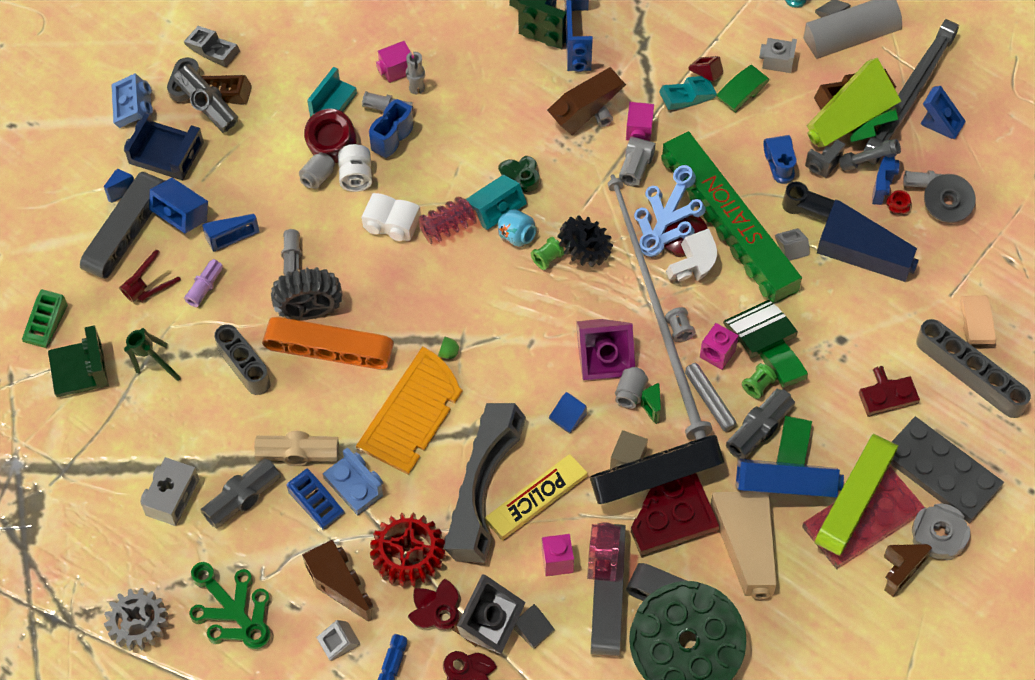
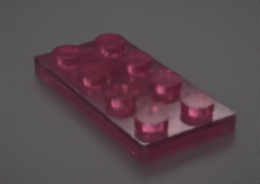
[802,467,925,570]

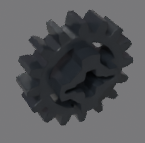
[557,215,613,267]

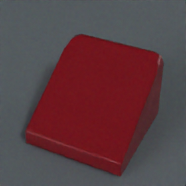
[688,56,723,81]

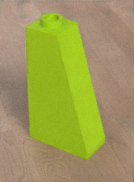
[807,58,901,147]

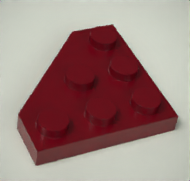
[631,473,719,556]

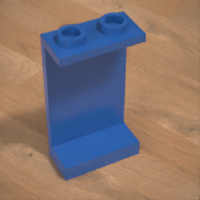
[564,0,593,72]

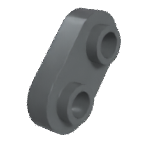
[167,57,200,102]

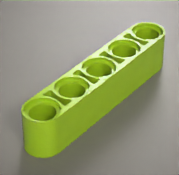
[814,433,899,556]

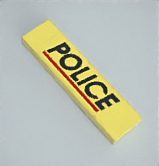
[485,454,588,541]

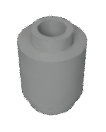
[299,153,335,189]
[615,367,649,409]

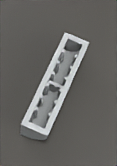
[803,0,902,59]

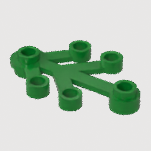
[189,562,270,649]

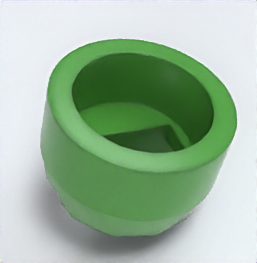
[438,337,459,359]

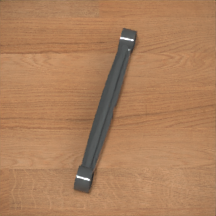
[863,19,960,165]

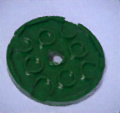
[629,581,746,680]

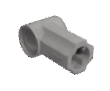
[619,136,656,187]

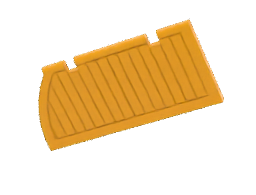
[356,346,463,475]

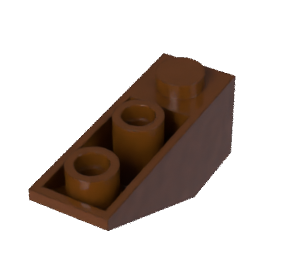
[302,539,374,622]

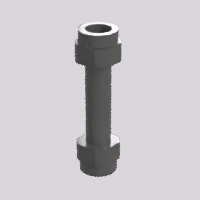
[839,139,901,171]

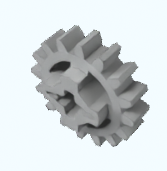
[104,588,168,651]

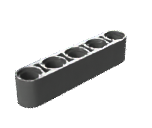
[80,172,165,279]
[916,319,1031,418]
[591,523,626,656]

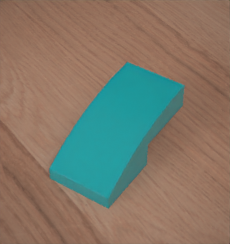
[659,76,717,110]

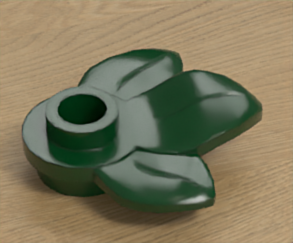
[498,156,540,192]

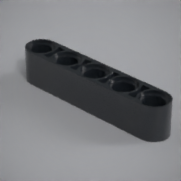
[589,435,724,504]

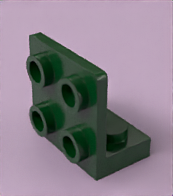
[48,325,109,397]

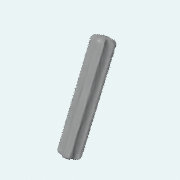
[685,363,736,432]

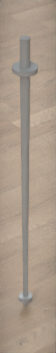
[608,174,713,440]

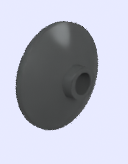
[924,174,976,223]

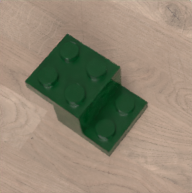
[509,0,567,50]

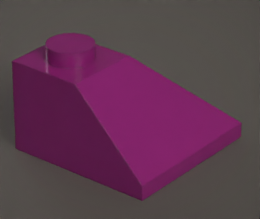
[576,319,635,380]

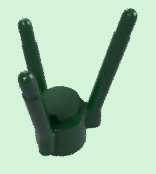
[124,328,181,381]

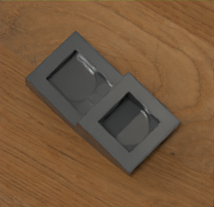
[184,26,240,67]

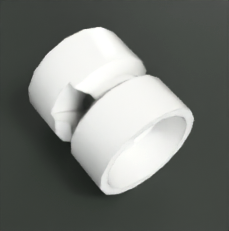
[338,144,372,192]

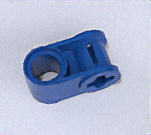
[763,135,797,184]

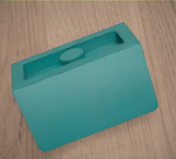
[307,67,357,117]
[464,175,527,230]

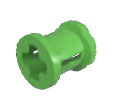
[531,237,565,270]
[742,363,777,399]

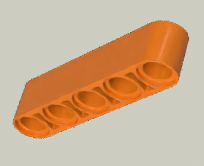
[262,317,394,370]

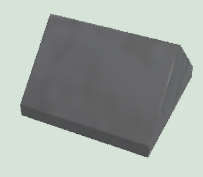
[457,574,526,654]

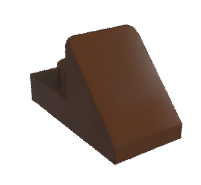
[884,544,932,597]

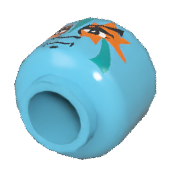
[498,209,537,247]

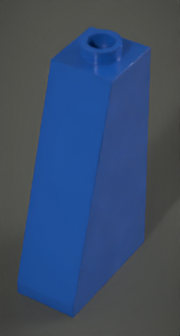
[735,458,844,497]

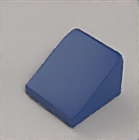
[103,169,134,203]
[549,392,587,434]

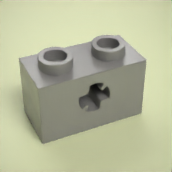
[140,457,199,526]

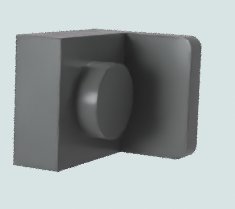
[805,139,845,178]

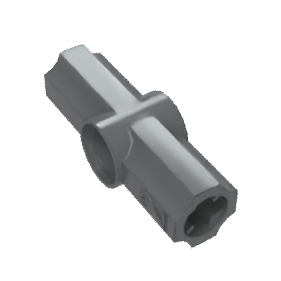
[174,64,238,133]
[726,389,795,459]
[200,458,281,529]

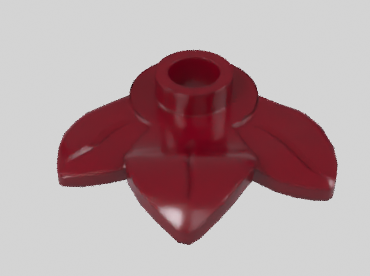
[408,579,459,630]
[443,651,497,680]

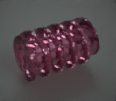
[419,196,477,244]

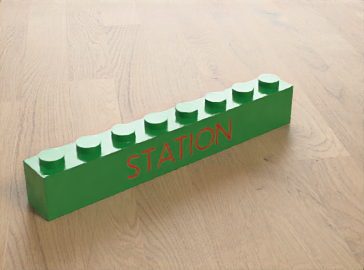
[661,131,802,304]

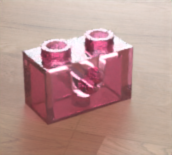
[587,522,621,582]

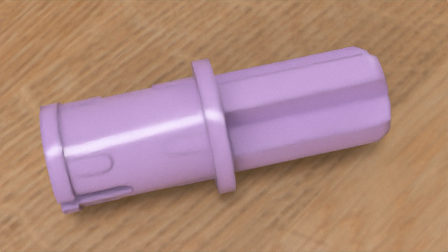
[184,259,223,307]

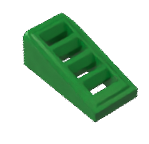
[22,289,68,348]

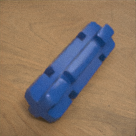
[378,634,407,680]

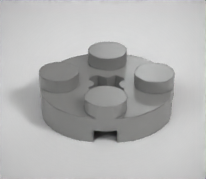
[912,503,970,560]

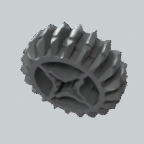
[271,267,342,321]

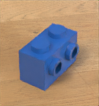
[149,178,208,233]

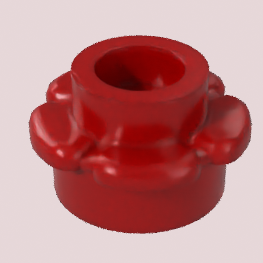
[886,190,912,214]

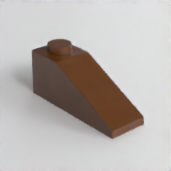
[547,67,626,136]

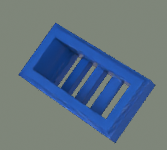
[202,214,260,252]
[287,468,344,530]

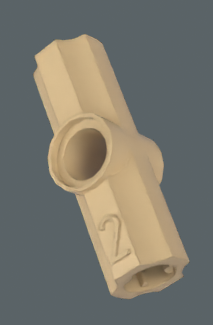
[254,431,339,466]

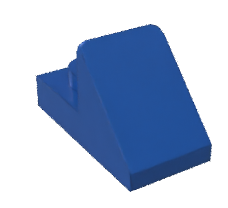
[921,86,966,139]

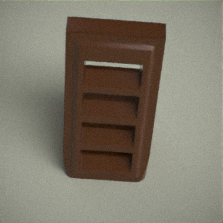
[201,75,252,105]

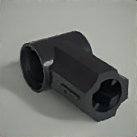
[782,181,835,222]

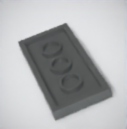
[890,416,1004,524]

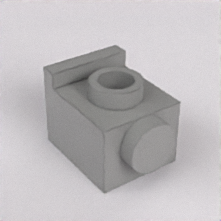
[759,38,797,73]

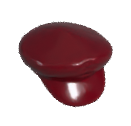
[304,108,357,163]

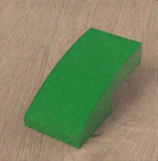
[716,65,770,113]
[850,107,899,142]
[759,343,808,388]
[776,416,812,465]

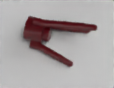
[119,250,181,302]

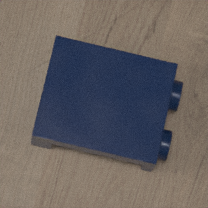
[124,112,204,181]

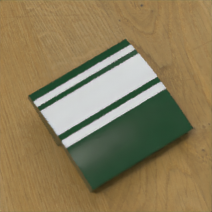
[723,300,798,358]

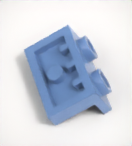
[111,73,153,128]
[322,448,383,516]

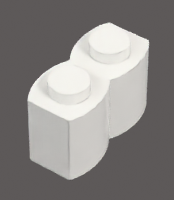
[361,193,421,241]

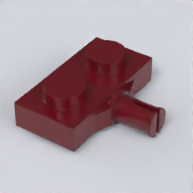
[859,366,920,417]

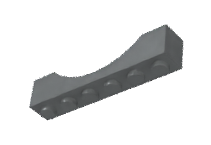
[444,403,526,563]

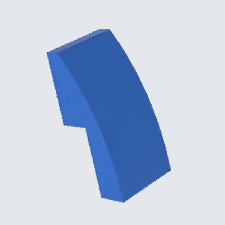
[872,156,899,205]

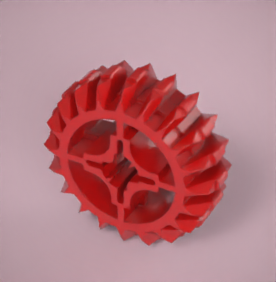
[370,512,446,587]

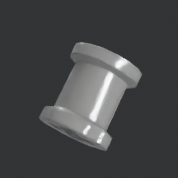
[665,307,696,342]

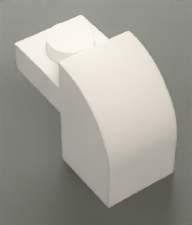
[666,228,717,281]

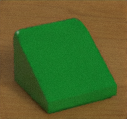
[641,383,661,424]

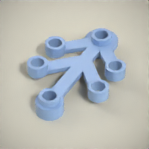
[634,165,706,257]

